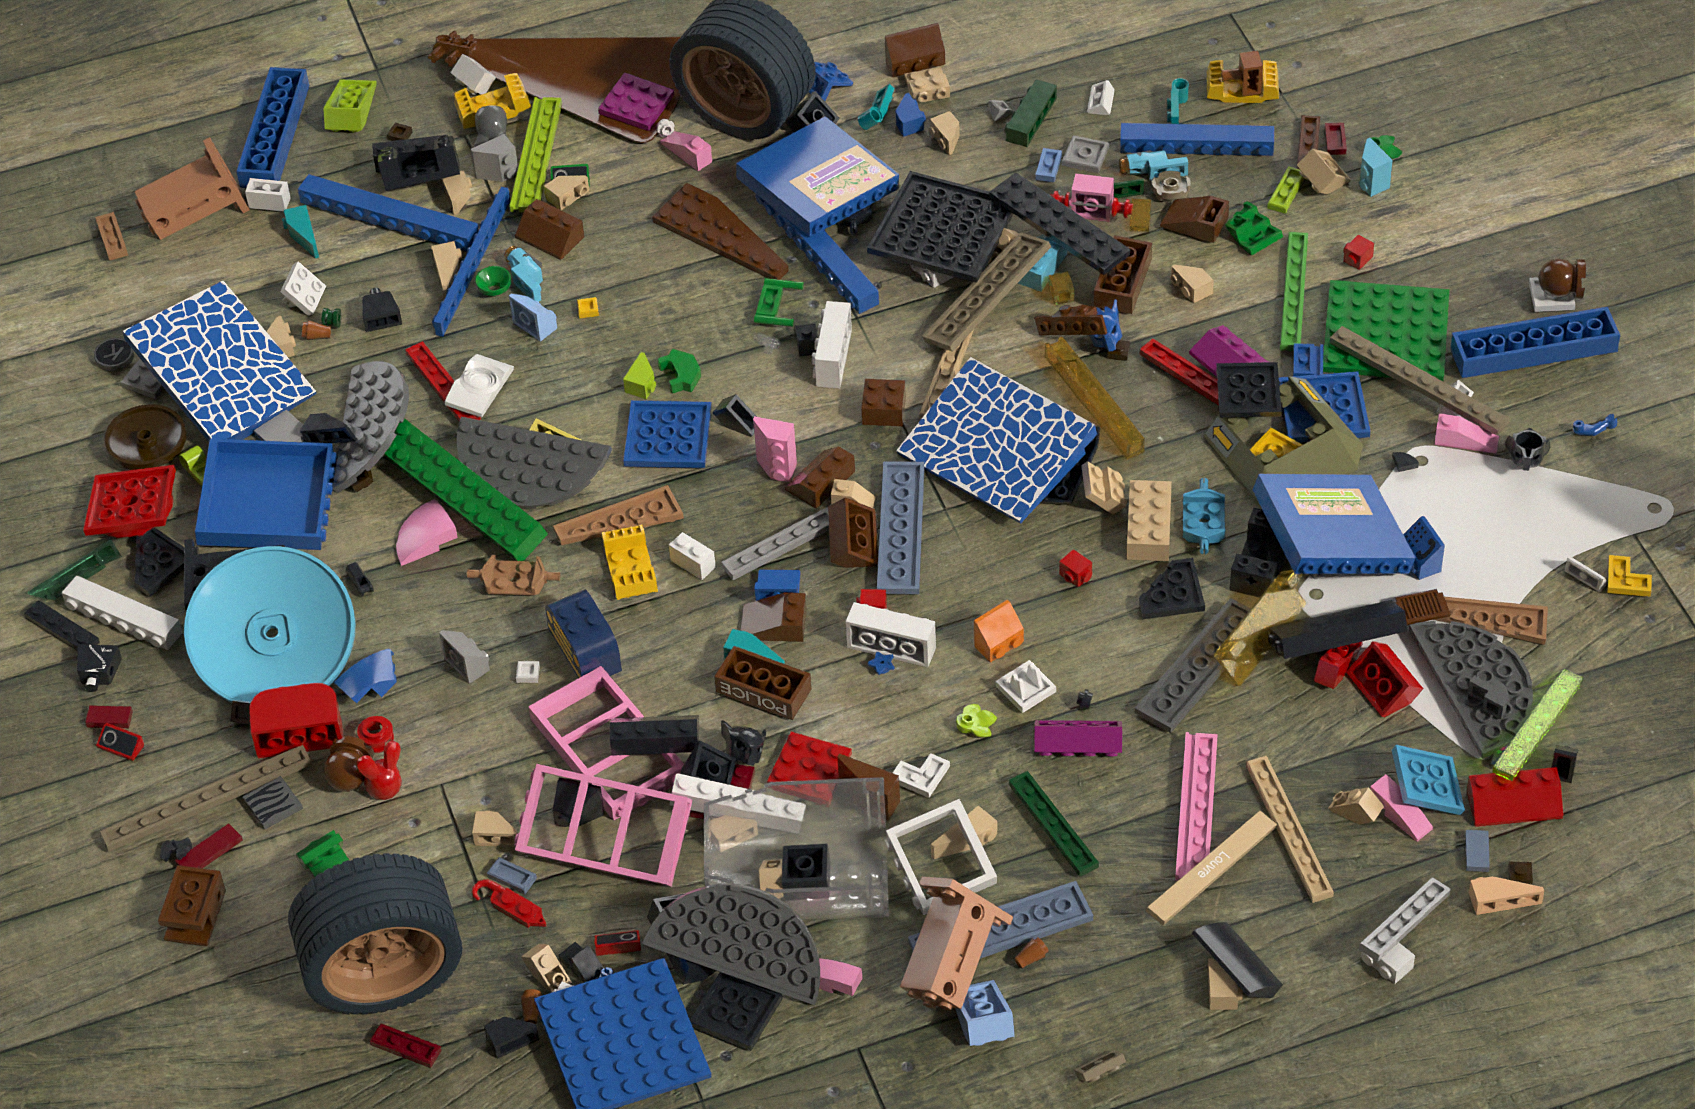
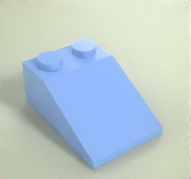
[955,980,1015,1046]

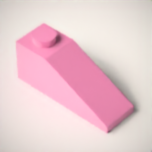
[660,131,712,171]
[1435,414,1499,454]

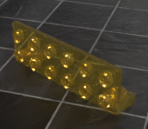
[1214,570,1306,686]

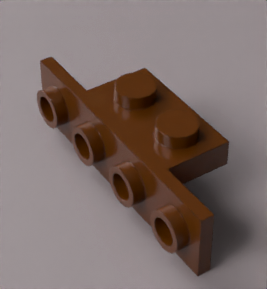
[1034,305,1107,335]

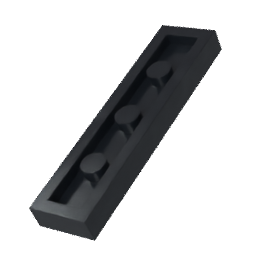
[24,600,100,651]

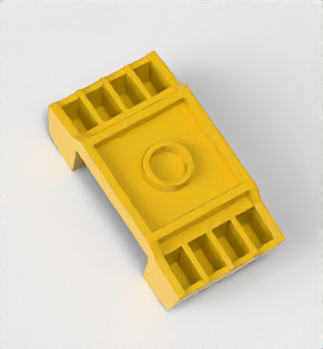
[1207,60,1279,103]
[454,73,531,129]
[602,525,658,600]

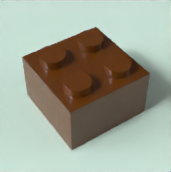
[861,379,906,427]

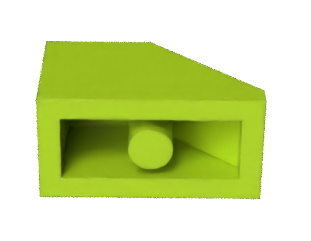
[623,352,656,399]

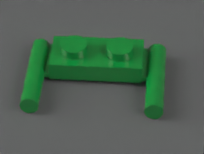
[754,278,804,327]

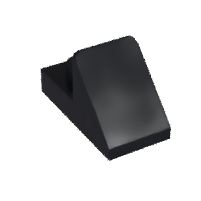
[558,942,603,983]

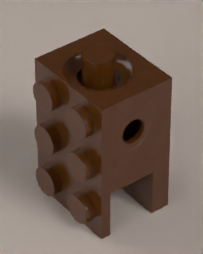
[158,865,226,946]

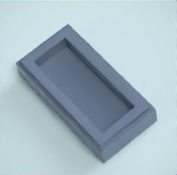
[1465,830,1489,872]
[487,857,537,894]

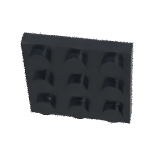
[1216,362,1282,418]
[690,972,783,1051]

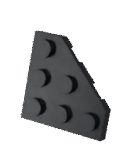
[134,527,184,597]
[1139,558,1205,620]

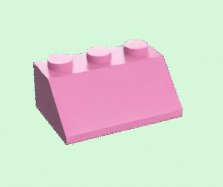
[753,416,797,482]

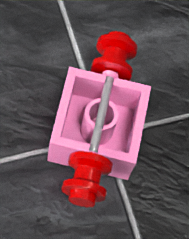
[1050,174,1133,222]

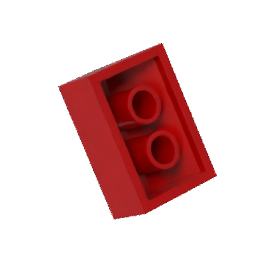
[1346,641,1424,717]

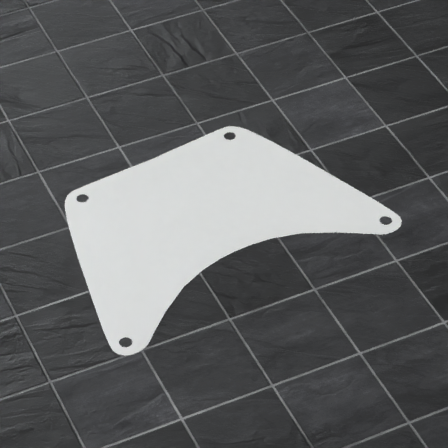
[1297,446,1674,760]

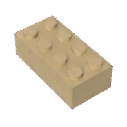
[1127,480,1172,561]

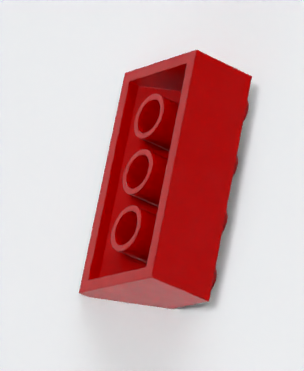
[1466,767,1563,827]

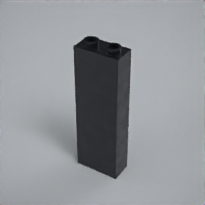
[1268,600,1408,659]

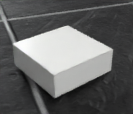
[516,661,540,683]

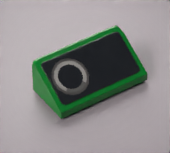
[550,164,590,187]

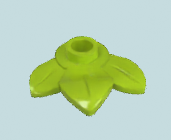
[956,704,997,737]

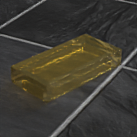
[1130,199,1151,232]

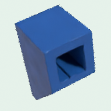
[895,93,926,137]

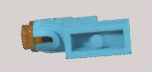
[1119,150,1188,181]
[504,246,543,302]

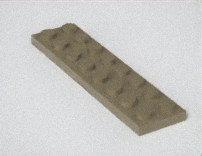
[922,232,1051,352]

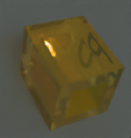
[1049,271,1074,305]

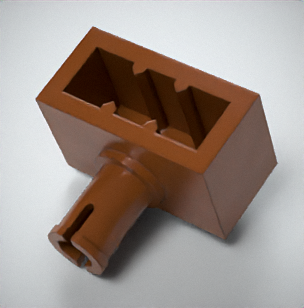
[1221,51,1263,96]

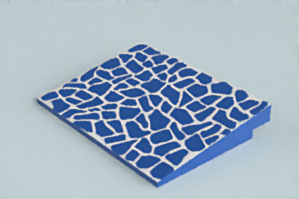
[123,281,316,442]
[896,357,1097,524]

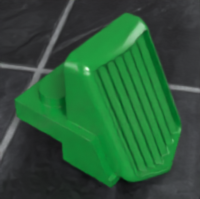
[296,830,350,878]

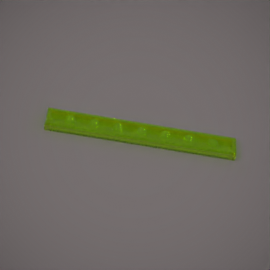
[1492,669,1584,781]

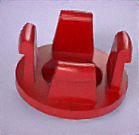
[357,716,394,753]

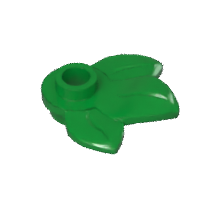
[1364,135,1402,159]

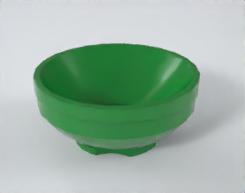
[475,266,511,297]

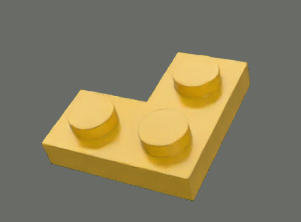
[1607,555,1652,597]

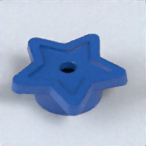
[868,652,895,675]

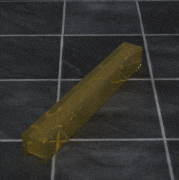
[1044,336,1145,460]

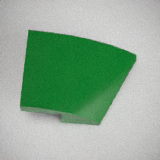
[1225,201,1283,255]

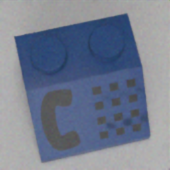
[1403,516,1445,580]

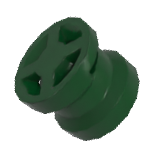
[321,308,342,328]

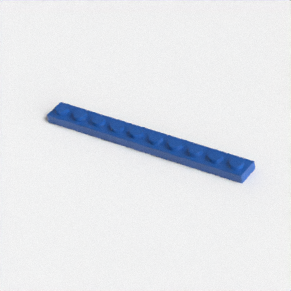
[432,187,510,337]

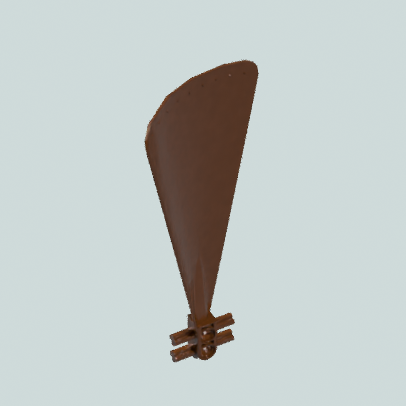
[428,31,680,143]

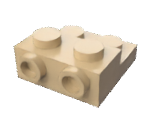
[905,67,950,103]
[1081,462,1127,514]

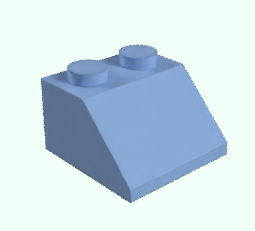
[509,294,557,342]

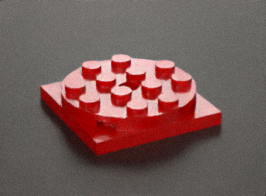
[83,465,176,538]

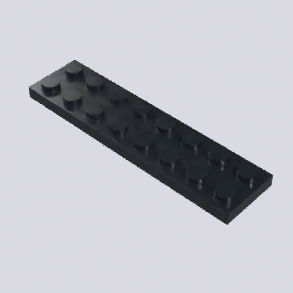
[989,173,1131,275]

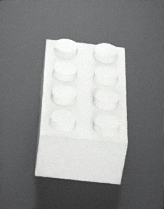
[812,301,852,389]
[846,602,936,667]

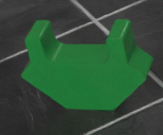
[658,349,701,394]

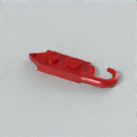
[472,879,547,928]

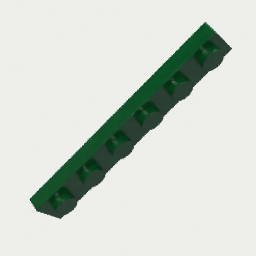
[1009,770,1099,877]

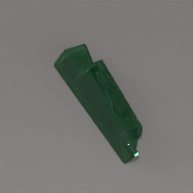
[25,539,122,600]

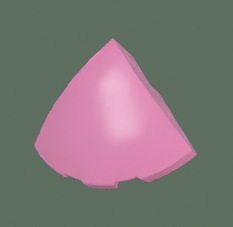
[396,499,458,566]

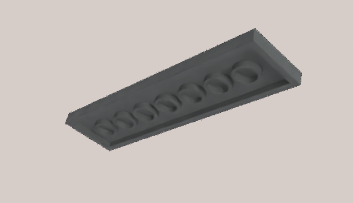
[1135,598,1266,733]

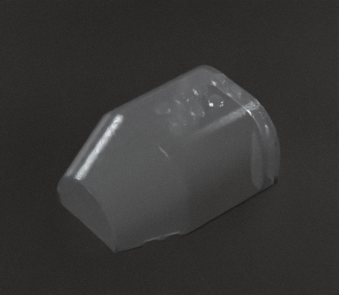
[704,777,889,921]

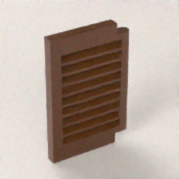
[1395,589,1451,625]

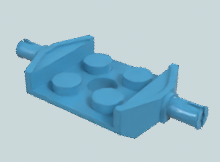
[1183,478,1225,554]

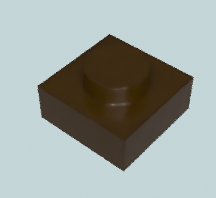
[387,122,413,141]
[1107,340,1130,361]
[352,469,374,492]
[230,699,251,725]
[1508,861,1533,885]

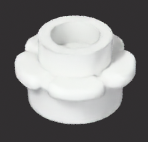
[657,119,675,137]

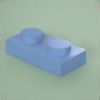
[1036,148,1062,182]

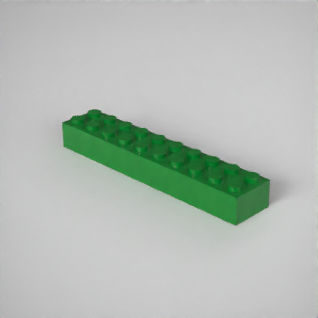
[383,418,548,561]

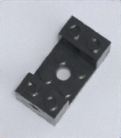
[378,135,460,191]
[1230,507,1286,600]

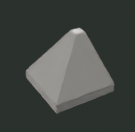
[988,100,1013,121]

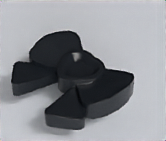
[159,837,192,862]

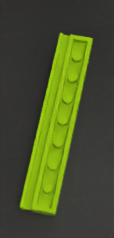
[510,97,562,212]

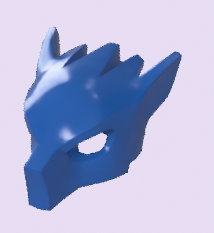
[1089,299,1123,352]

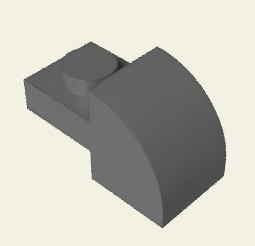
[1468,676,1508,719]

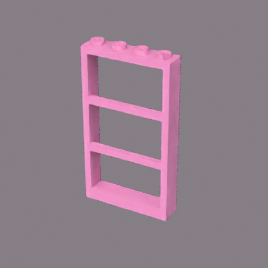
[528,666,684,821]
[514,764,693,887]

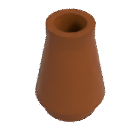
[302,320,331,340]
[1014,937,1049,969]
[521,989,542,1025]

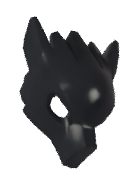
[1505,428,1551,471]
[721,720,766,766]

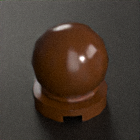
[1538,258,1586,299]
[323,735,374,792]

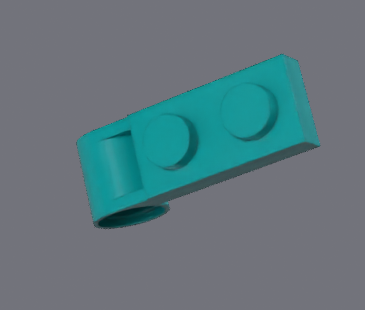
[1167,78,1189,124]
[858,84,895,130]

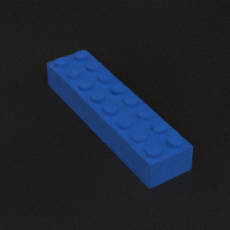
[236,67,310,188]
[1450,307,1620,378]

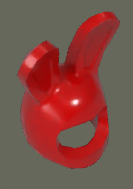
[357,741,402,800]

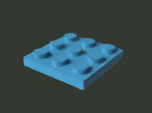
[1392,745,1465,815]

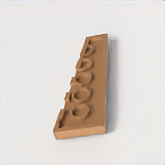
[553,485,684,545]
[1435,596,1548,645]

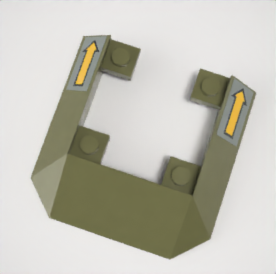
[1203,376,1363,504]

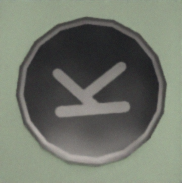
[94,338,134,371]

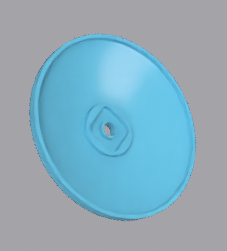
[184,546,356,703]

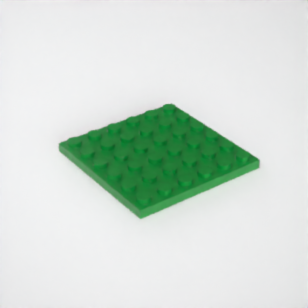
[1323,280,1450,382]

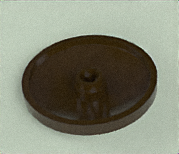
[104,404,187,470]

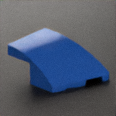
[334,648,397,703]

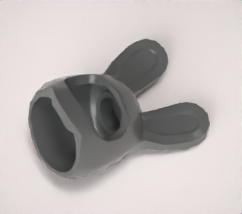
[473,105,508,148]

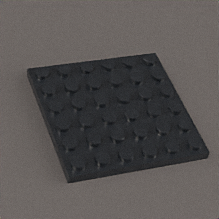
[867,171,1013,282]

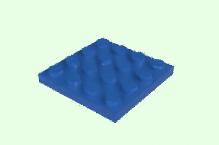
[1279,372,1371,442]
[623,400,712,468]

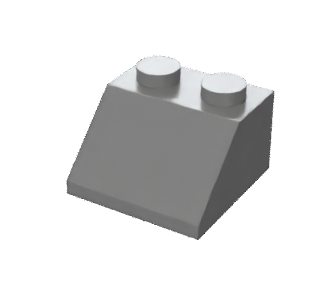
[471,134,518,182]
[439,630,490,684]

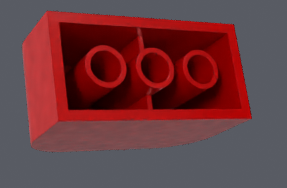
[250,683,343,759]

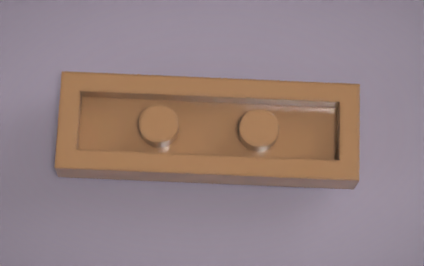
[95,212,128,261]

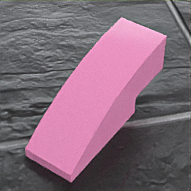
[1370,774,1433,842]
[819,958,862,996]

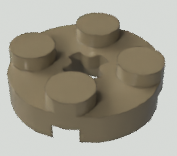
[1152,171,1191,201]

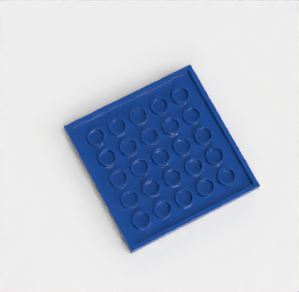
[534,958,711,1109]

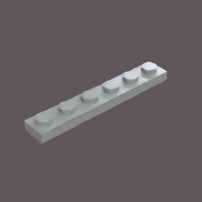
[722,508,829,580]
[1358,877,1451,962]

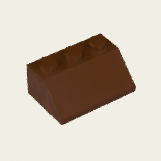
[885,23,946,77]
[515,199,584,260]
[785,446,855,509]
[828,497,878,568]

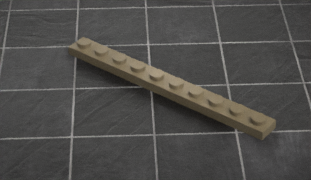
[1330,326,1510,436]
[100,745,312,852]

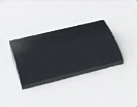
[1192,922,1283,998]

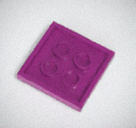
[598,73,674,131]

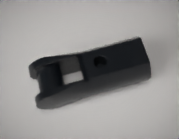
[346,562,374,597]

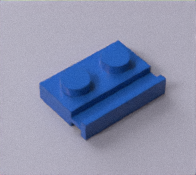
[1293,343,1323,376]

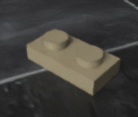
[1074,1050,1126,1083]

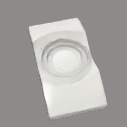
[445,354,514,417]

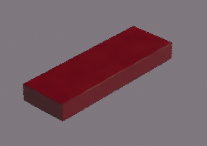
[175,823,243,868]
[370,1023,442,1068]

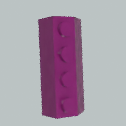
[1189,325,1269,377]
[1035,720,1122,756]

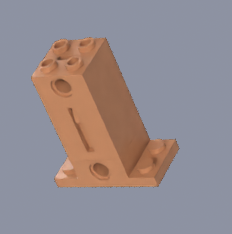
[135,137,249,240]
[900,877,1013,1011]

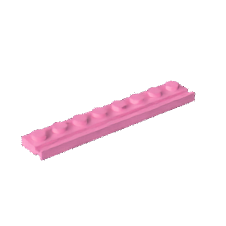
[1175,732,1218,881]

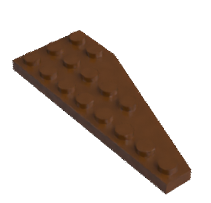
[652,183,789,280]

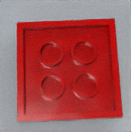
[767,732,852,804]

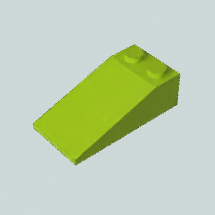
[323,79,377,132]

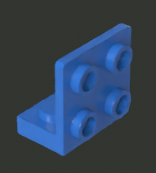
[809,62,854,101]
[755,570,801,601]

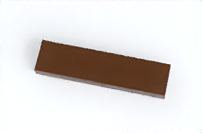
[1297,115,1320,169]

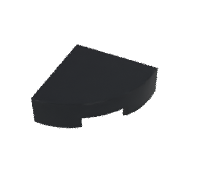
[1392,452,1419,472]

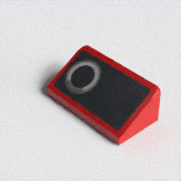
[96,723,144,761]
[594,930,641,956]

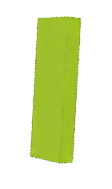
[1267,166,1305,214]

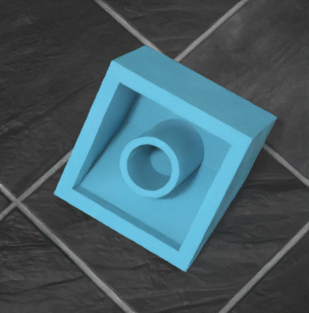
[1359,138,1393,197]

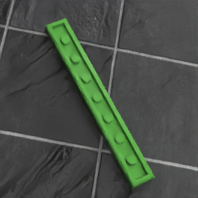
[1280,232,1308,351]

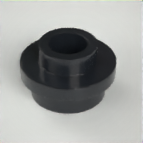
[1076,689,1093,710]

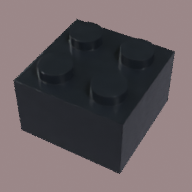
[782,844,831,898]

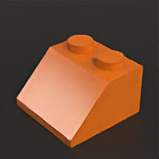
[974,600,1024,662]

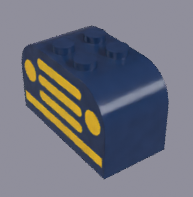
[545,589,622,679]

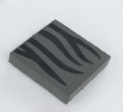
[243,776,303,829]

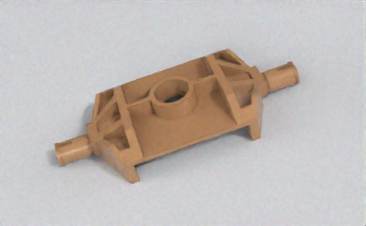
[467,555,561,595]

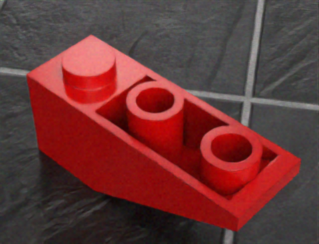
[1314,642,1363,689]

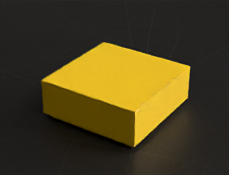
[577,297,599,318]

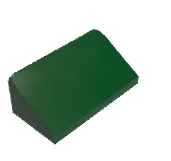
[1113,179,1144,199]

